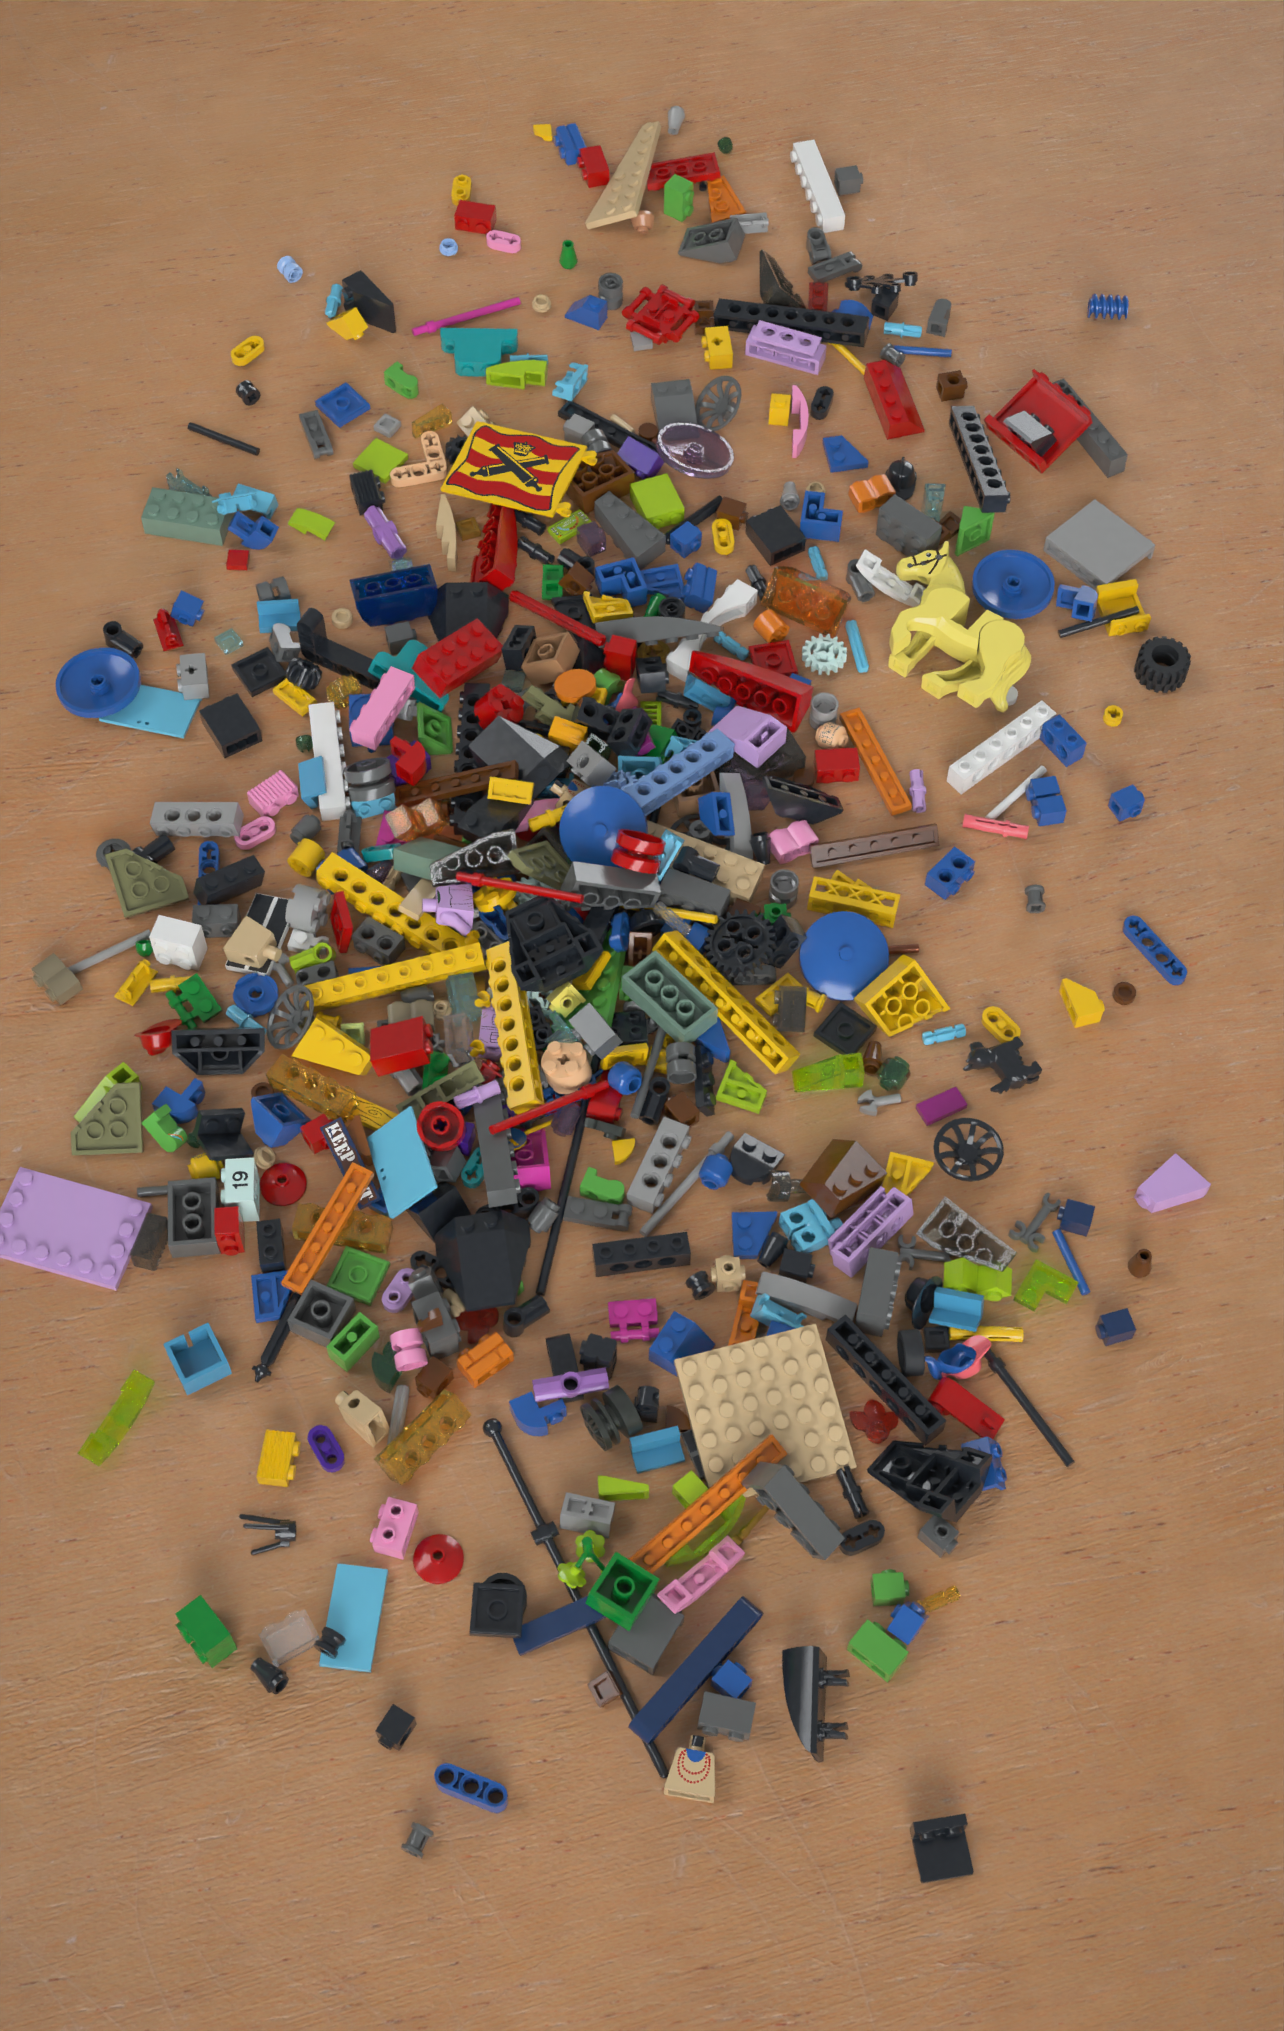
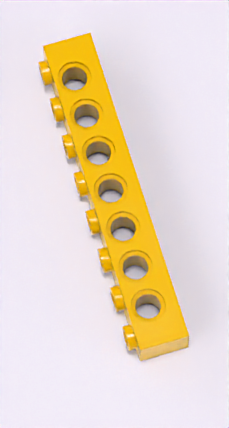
[316,852,466,955]
[652,930,801,1074]
[485,941,545,1114]
[304,942,487,1013]

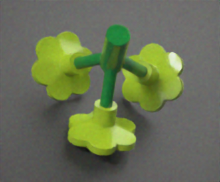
[557,1530,605,1588]

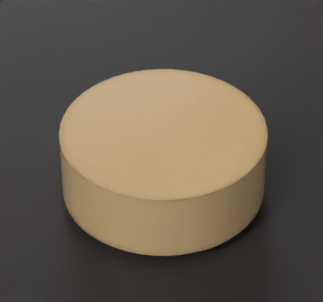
[332,608,353,629]

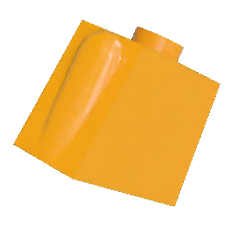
[548,716,590,755]

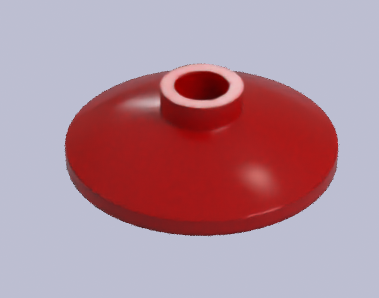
[260,1163,307,1206]
[413,1534,464,1584]

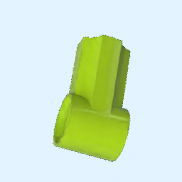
[289,942,336,974]

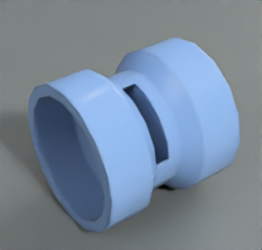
[277,256,303,283]

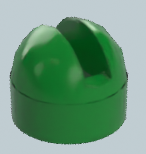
[135,940,153,957]

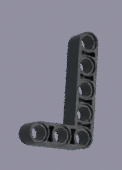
[297,608,380,690]

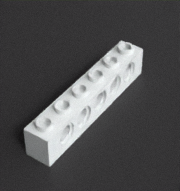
[947,700,1057,794]

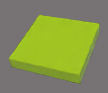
[353,438,408,484]

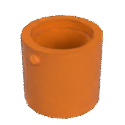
[753,609,789,643]

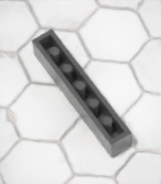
[471,1085,521,1208]

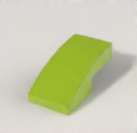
[288,508,335,541]

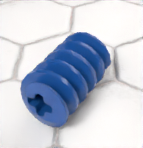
[1087,294,1129,320]

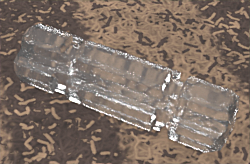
[652,901,692,937]

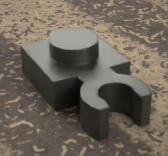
[584,1117,626,1140]

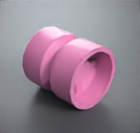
[390,1328,428,1371]

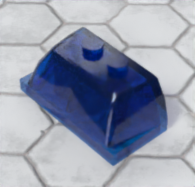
[349,564,438,627]

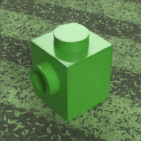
[870,1569,909,1606]

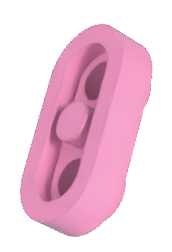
[234,816,276,850]

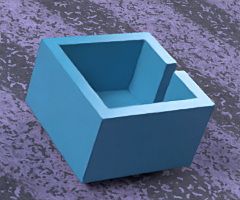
[163,1323,232,1395]

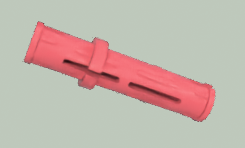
[962,814,1029,840]

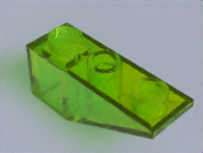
[792,1053,865,1092]

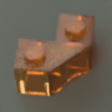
[385,798,449,842]

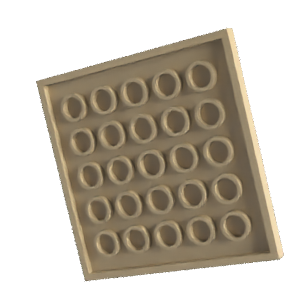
[674,1323,857,1500]

